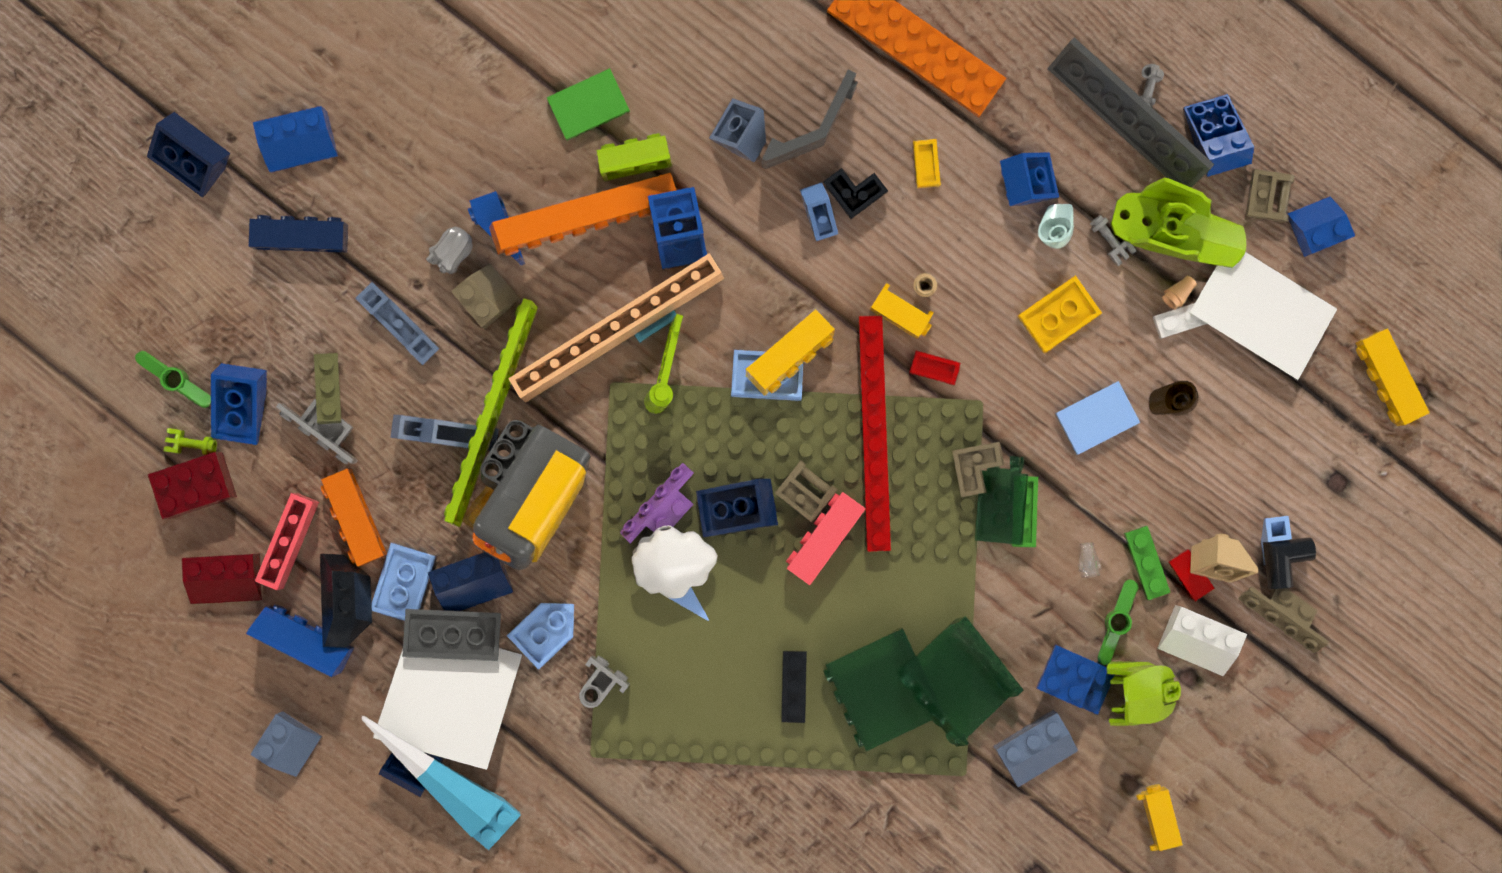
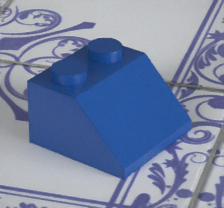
[1000,152,1059,206]
[1288,196,1355,257]

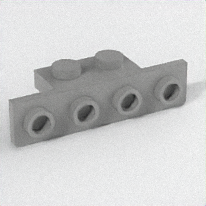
[276,399,358,465]

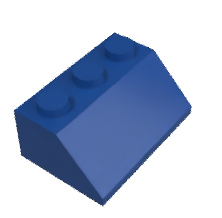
[253,106,338,173]

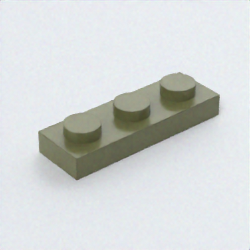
[314,353,341,424]

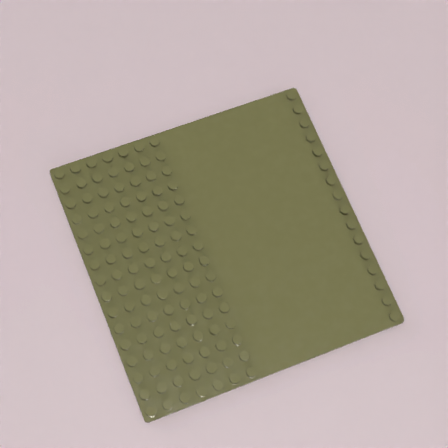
[590,382,983,776]

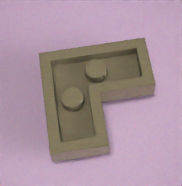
[952,442,1004,497]

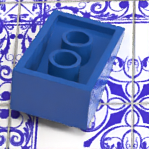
[468,191,525,265]
[211,363,267,445]

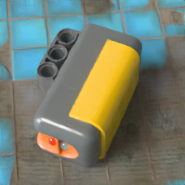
[473,420,591,570]

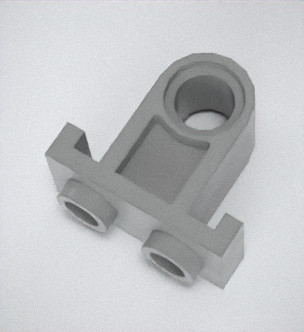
[579,655,630,708]

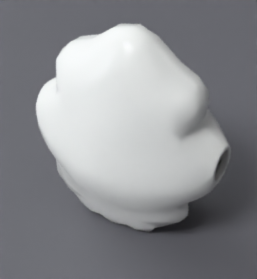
[632,525,718,599]

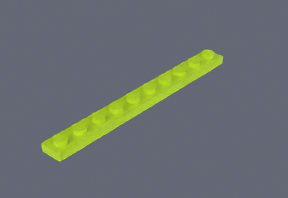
[444,298,538,527]

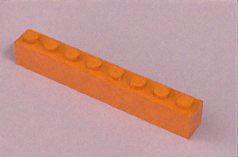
[489,172,676,256]

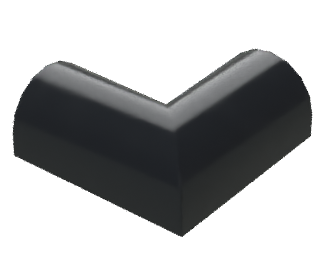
[823,168,888,220]
[1263,537,1316,589]

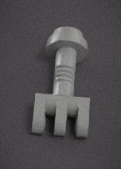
[1090,215,1136,266]

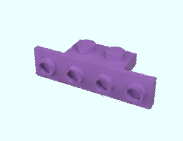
[620,463,694,543]

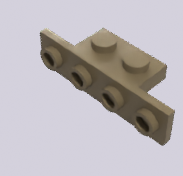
[1238,586,1329,653]

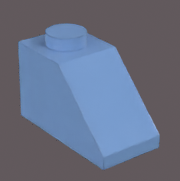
[800,182,838,241]

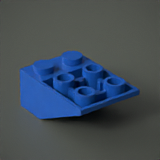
[1183,94,1254,177]

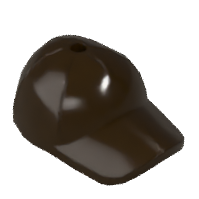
[1149,381,1199,416]

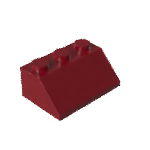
[182,553,262,604]

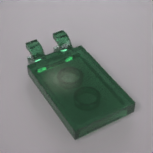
[975,456,1028,545]

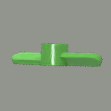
[135,351,211,408]
[1098,580,1138,665]

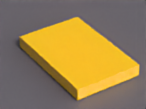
[1018,275,1102,354]

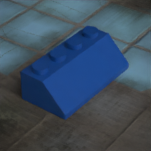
[246,604,354,677]

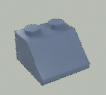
[250,711,322,777]

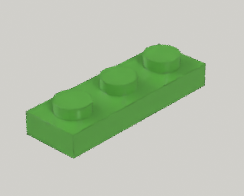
[1011,476,1038,547]
[1124,526,1171,600]

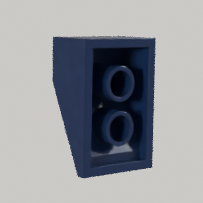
[696,478,778,538]

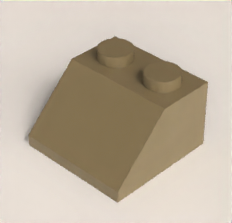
[451,264,521,330]

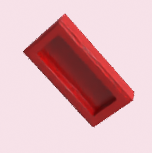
[909,350,961,386]
[1168,549,1215,601]

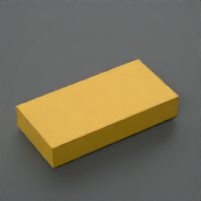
[913,139,941,188]

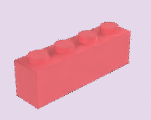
[786,492,866,585]
[255,493,319,590]

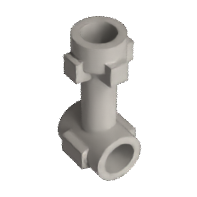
[1140,64,1164,107]

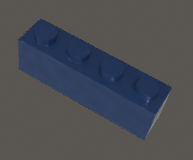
[248,215,348,253]

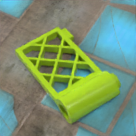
[644,314,683,414]

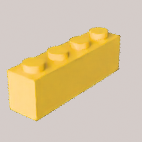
[745,309,835,396]
[1355,328,1430,426]

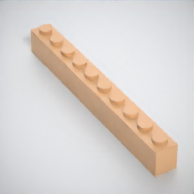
[508,253,724,403]

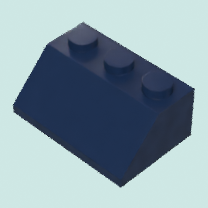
[147,112,230,198]
[428,552,514,611]

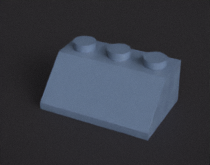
[993,710,1078,787]

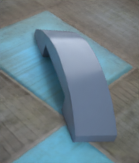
[355,282,439,365]

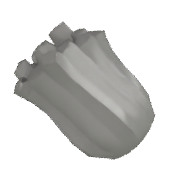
[426,226,473,274]

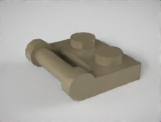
[1246,169,1295,223]
[775,460,838,523]

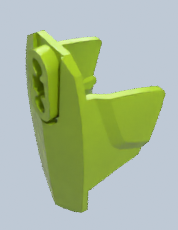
[1107,661,1181,726]

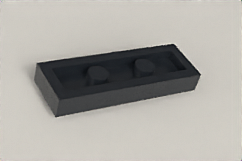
[781,651,807,723]

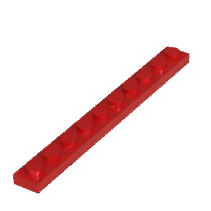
[858,315,891,552]

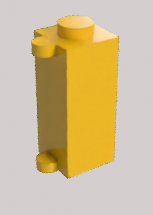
[870,283,934,339]
[1136,784,1183,851]

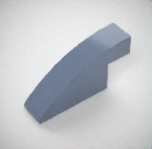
[390,414,499,451]

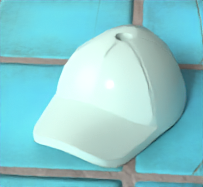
[1038,204,1074,249]

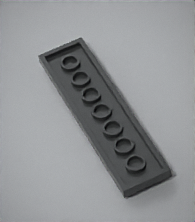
[1047,37,1214,188]

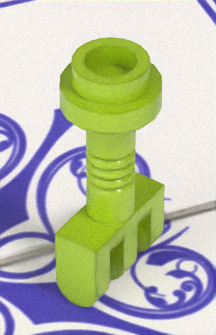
[163,428,217,455]

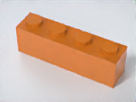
[321,468,387,567]

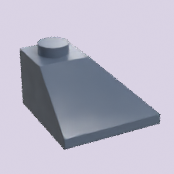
[709,98,766,162]

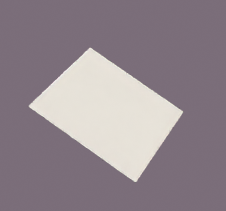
[373,648,522,770]

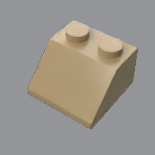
[1190,534,1258,583]

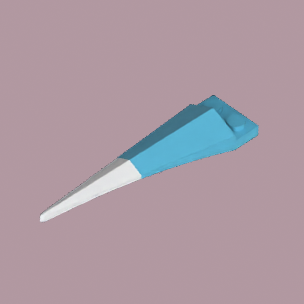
[362,716,521,850]

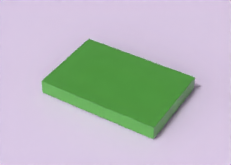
[547,68,630,141]

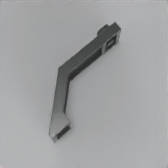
[762,69,858,169]

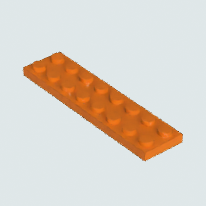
[827,0,1006,118]

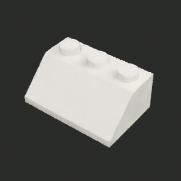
[1157,605,1247,676]

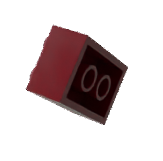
[148,452,237,519]

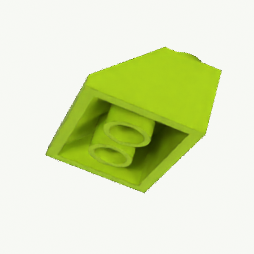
[597,133,672,181]

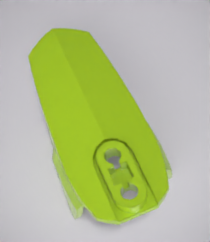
[1110,178,1246,268]

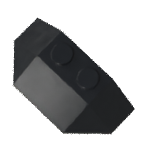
[320,553,372,648]

